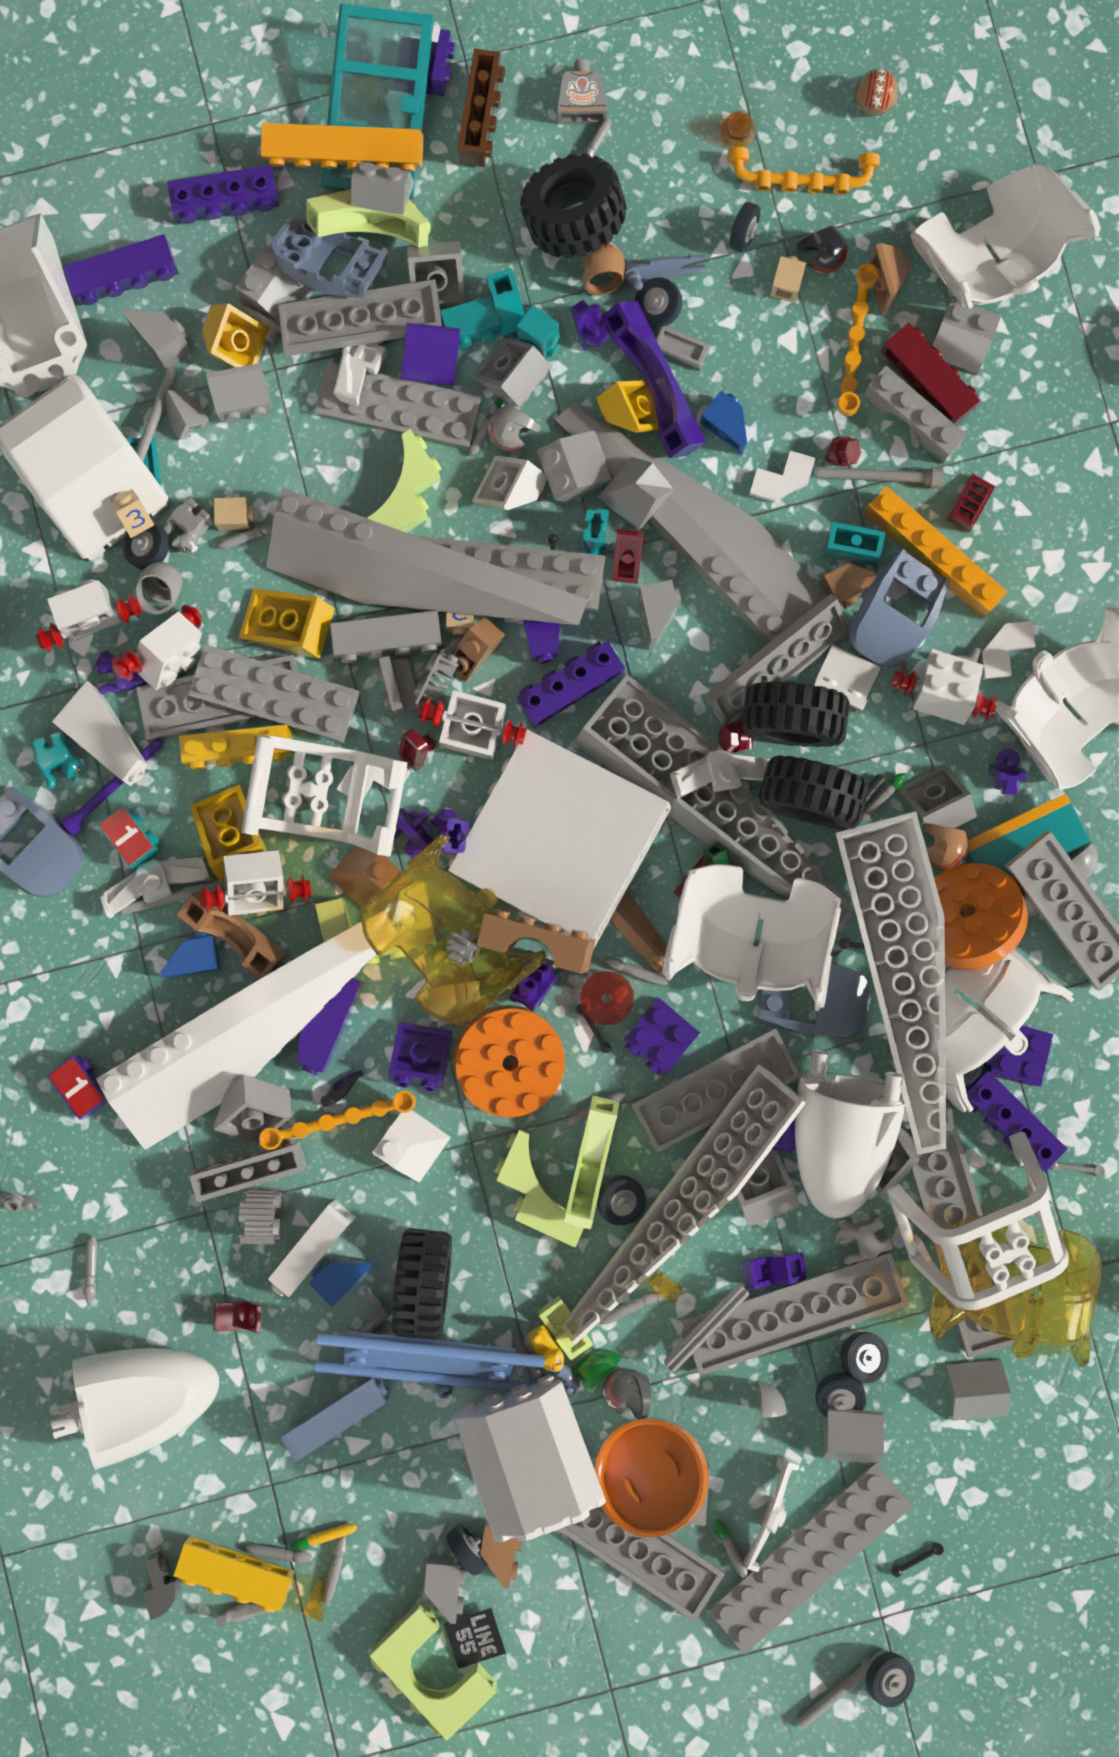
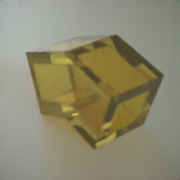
[648,1269,683,1303]

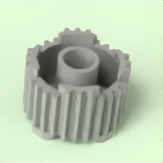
[239,1188,284,1245]

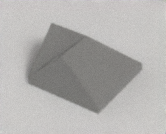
[598,457,674,530]

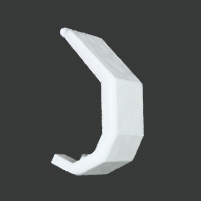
[0,375,169,561]

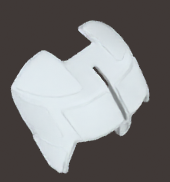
[910,163,1100,309]
[995,606,1119,790]
[662,864,841,1011]
[886,949,1074,1112]

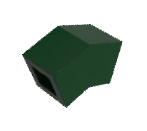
[702,842,729,866]

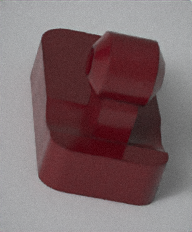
[398,729,436,771]

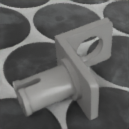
[358,1286,398,1337]

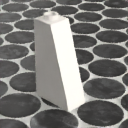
[52,681,148,786]
[268,1200,356,1297]

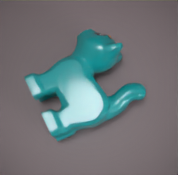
[582,508,609,555]
[32,731,85,789]

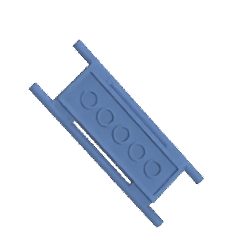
[314,1332,545,1392]

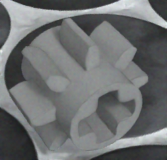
[446,929,480,966]

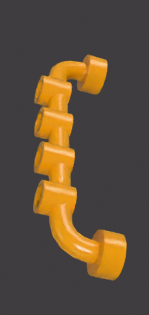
[728,147,880,195]
[837,264,879,416]
[259,1090,416,1150]

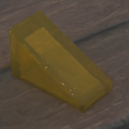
[303,1576,324,1623]

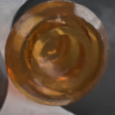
[720,111,756,147]

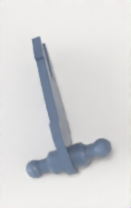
[624,254,706,291]

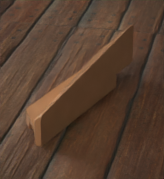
[610,888,667,975]

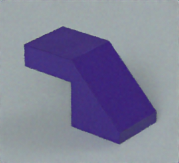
[743,1252,806,1290]

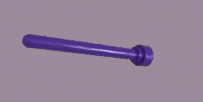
[59,738,164,836]

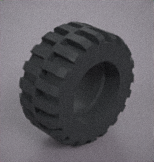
[520,153,627,258]
[741,681,850,747]
[758,755,869,830]
[392,1228,452,1340]

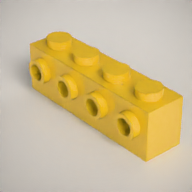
[179,725,294,770]
[174,1536,295,1612]

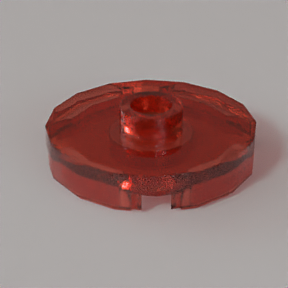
[580,971,634,1025]

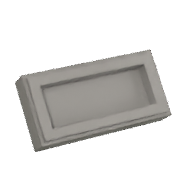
[656,326,711,371]

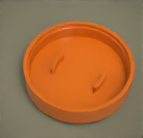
[594,1418,709,1537]

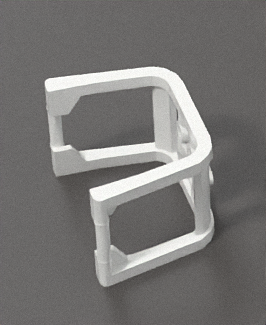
[241,734,407,856]
[887,1132,1069,1310]

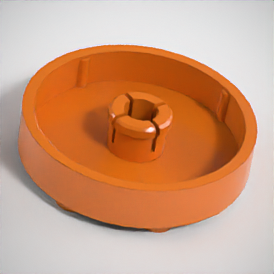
[934,863,1028,970]
[453,1005,565,1117]

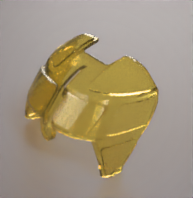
[361,834,546,1026]
[929,1215,1102,1368]

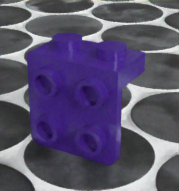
[393,29,456,96]

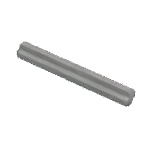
[664,1284,749,1372]

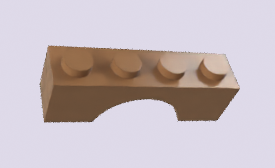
[177,888,288,979]
[477,909,596,974]

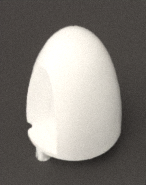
[795,1050,905,1219]
[51,1348,219,1469]

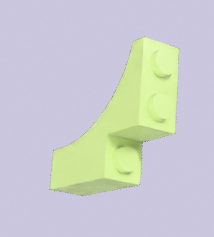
[306,189,430,248]
[367,429,442,533]
[563,1096,619,1229]
[494,1129,584,1247]

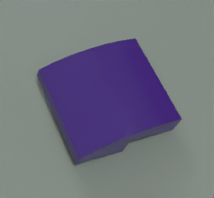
[401,322,460,385]

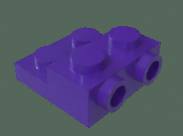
[624,998,700,1075]
[388,1022,452,1092]
[984,1025,1053,1087]

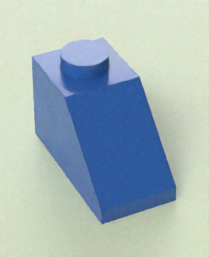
[700,391,747,455]
[161,933,221,978]
[308,1260,373,1307]

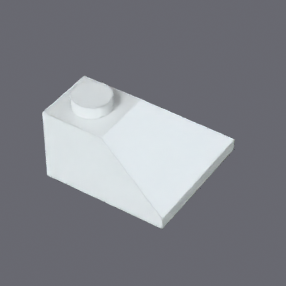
[472,455,547,510]
[372,1110,451,1183]

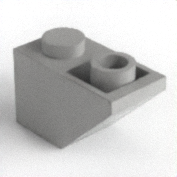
[424,1556,466,1624]

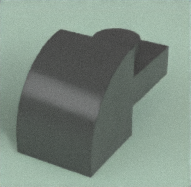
[142,1551,181,1620]

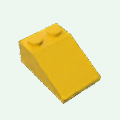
[238,588,335,659]
[190,784,267,883]

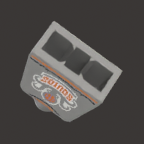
[557,59,607,124]

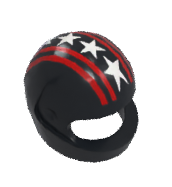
[796,226,849,274]

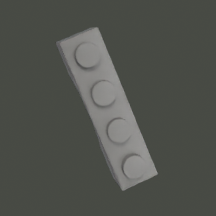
[863,366,967,464]

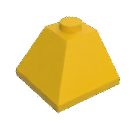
[202,303,269,368]
[596,380,658,432]

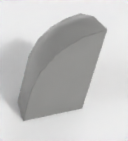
[165,390,209,440]
[757,1381,787,1418]

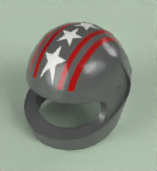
[603,1368,651,1419]

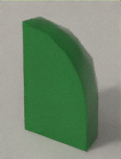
[571,1349,621,1394]

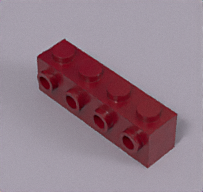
[881,322,980,425]

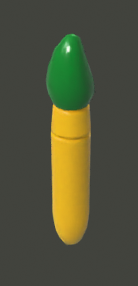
[290,1524,357,1550]

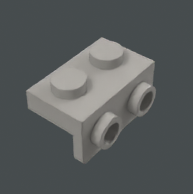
[376,656,420,716]

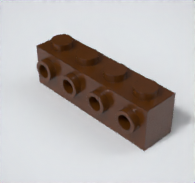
[458,48,505,167]

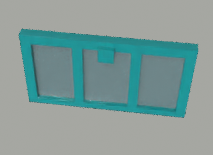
[321,3,434,199]

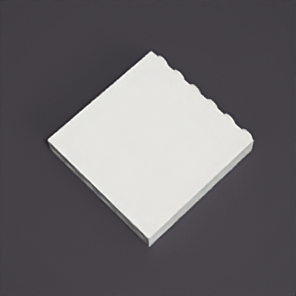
[448,729,672,950]

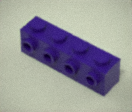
[167,165,280,224]
[63,234,179,306]
[516,641,625,729]
[965,1070,1068,1172]

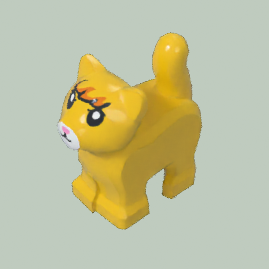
[526,1324,564,1372]

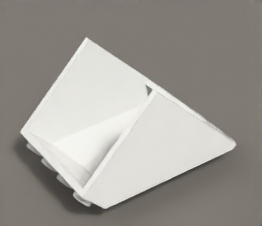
[0,213,87,397]
[453,1375,606,1542]

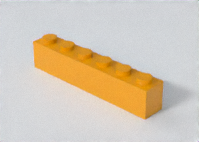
[261,123,424,173]
[864,486,1007,619]

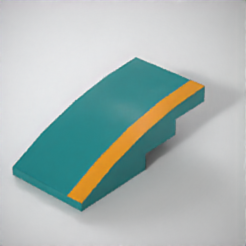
[968,793,1091,879]

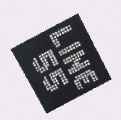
[444,1608,506,1669]

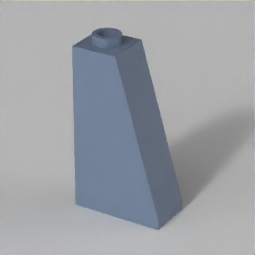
[281,1378,389,1462]

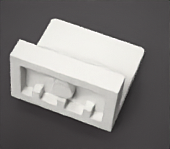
[813,645,880,716]

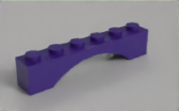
[601,301,706,458]

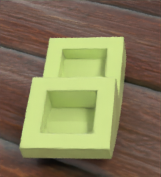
[537,1296,593,1361]

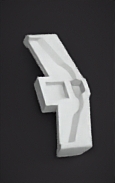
[333,341,387,407]
[670,750,770,799]
[100,856,211,918]
[743,1457,800,1572]

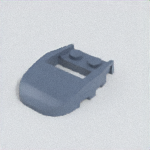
[272,219,388,298]
[849,548,950,666]
[0,786,84,898]
[756,962,871,1039]

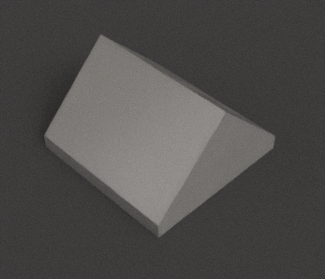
[876,1127,923,1199]
[946,1359,1011,1421]
[821,1408,884,1464]

